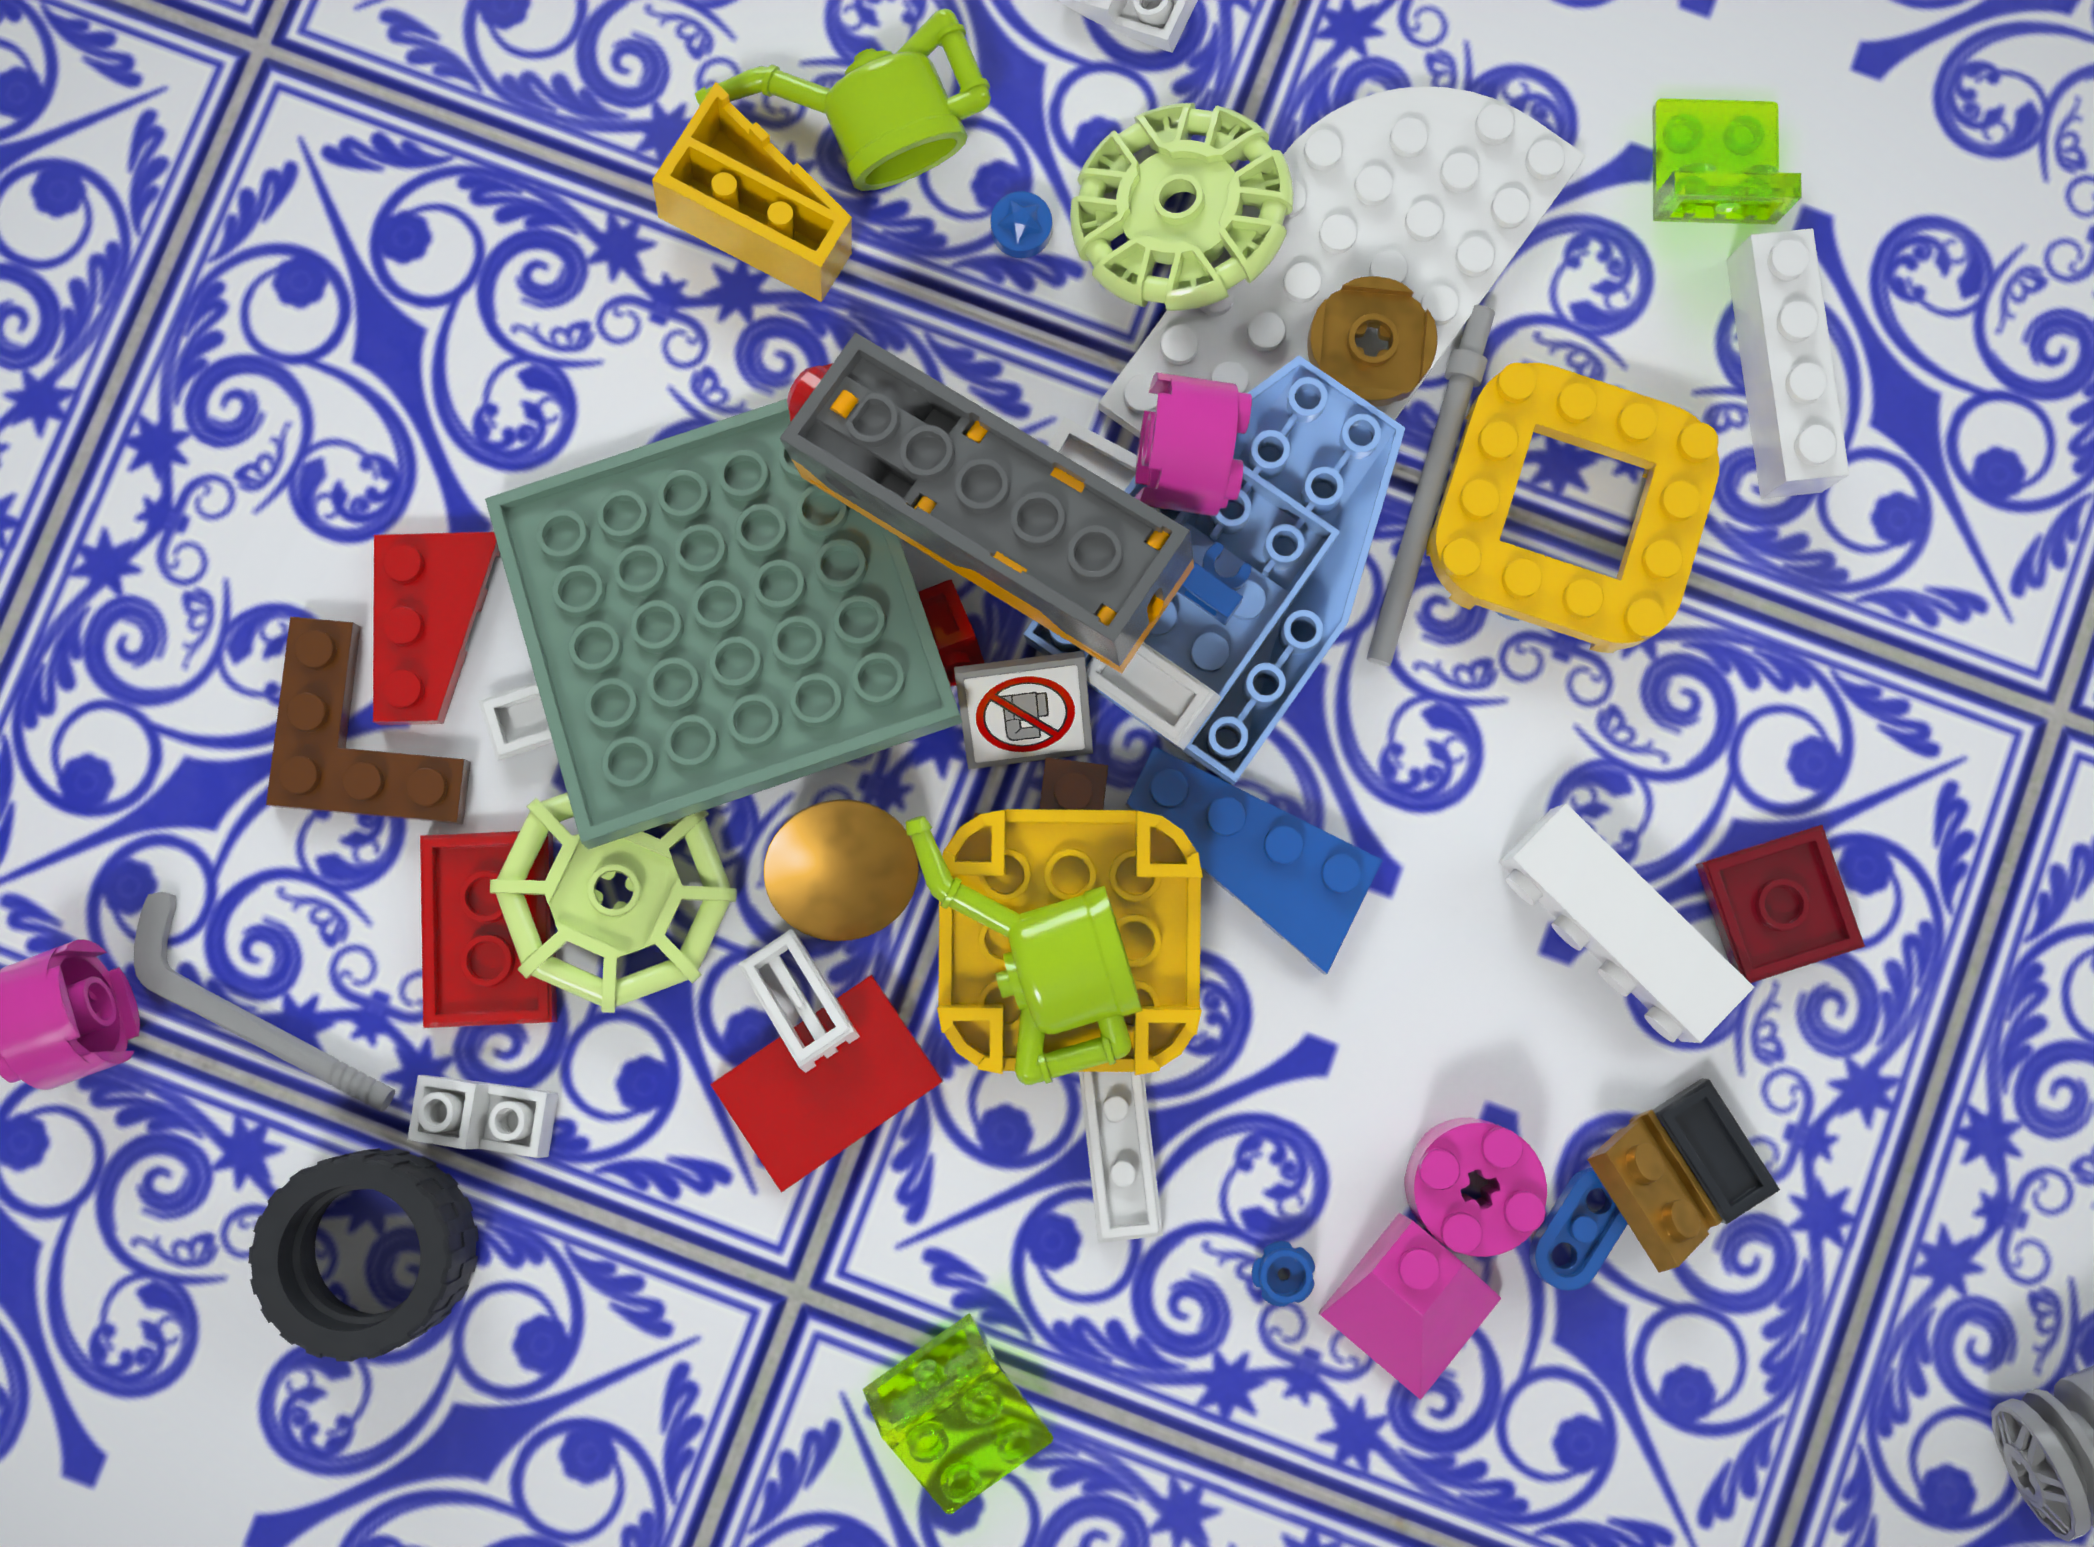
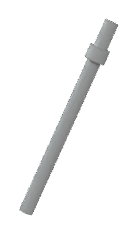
[1366,305,1495,666]

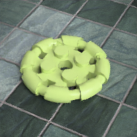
[1070,103,1294,311]

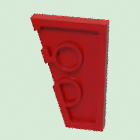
[373,532,500,725]

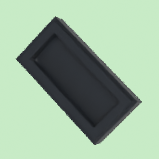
[1653,1078,1780,1224]

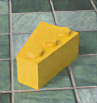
[652,82,852,302]

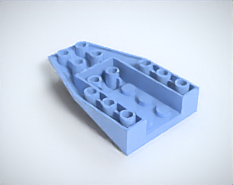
[1024,355,1405,785]

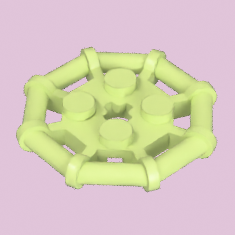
[490,792,737,1013]

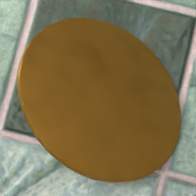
[764,799,919,941]

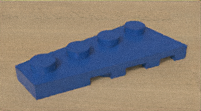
[1125,746,1383,975]

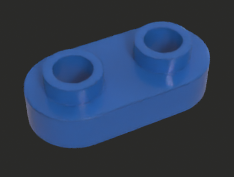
[1529,1167,1628,1290]

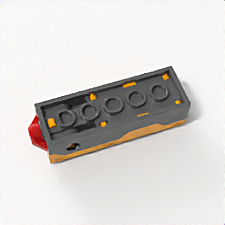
[780,332,1194,674]

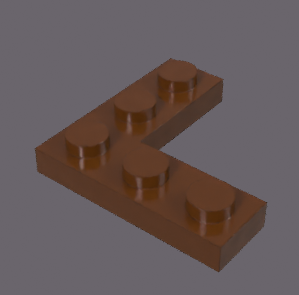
[266,617,471,824]

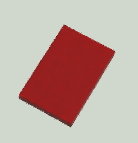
[420,831,557,1028]
[710,975,943,1193]

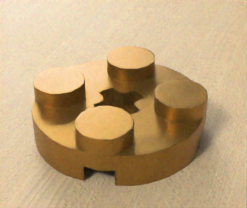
[1307,276,1438,407]

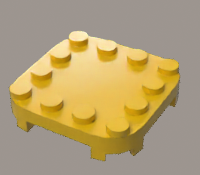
[937,809,1203,1076]

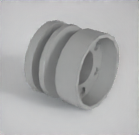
[1991,1365,2094,1542]

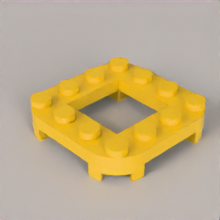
[1426,362,1720,653]

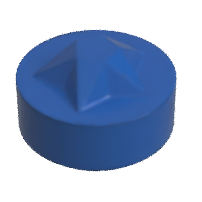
[990,191,1052,259]

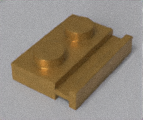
[1587,1109,1723,1273]

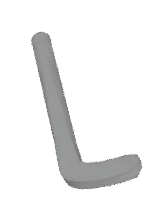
[134,892,395,1112]

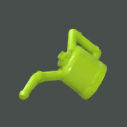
[694,8,991,191]
[905,816,1143,1085]

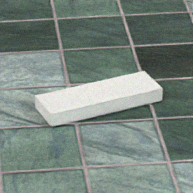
[1079,1072,1163,1243]

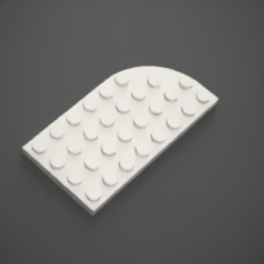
[1098,86,1587,438]

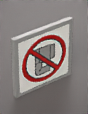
[954,651,1093,769]

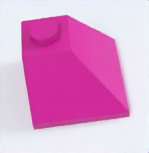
[1319,1213,1501,1400]

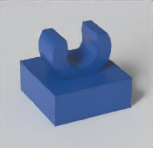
[1178,542,1252,625]

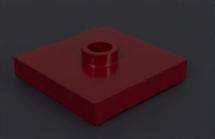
[1695,825,1865,983]

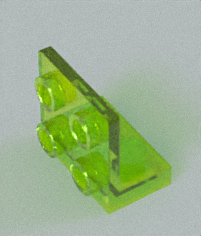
[1652,98,1802,225]
[862,1313,1054,1514]

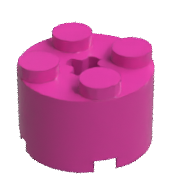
[1135,372,1252,516]
[0,939,140,1090]
[1404,1118,1547,1257]

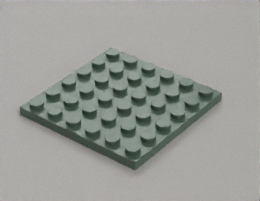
[485,399,962,850]

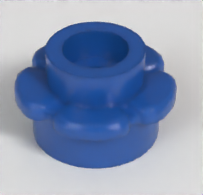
[1251,1241,1315,1307]

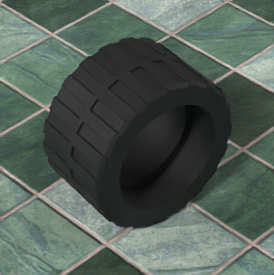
[248,1148,479,1362]

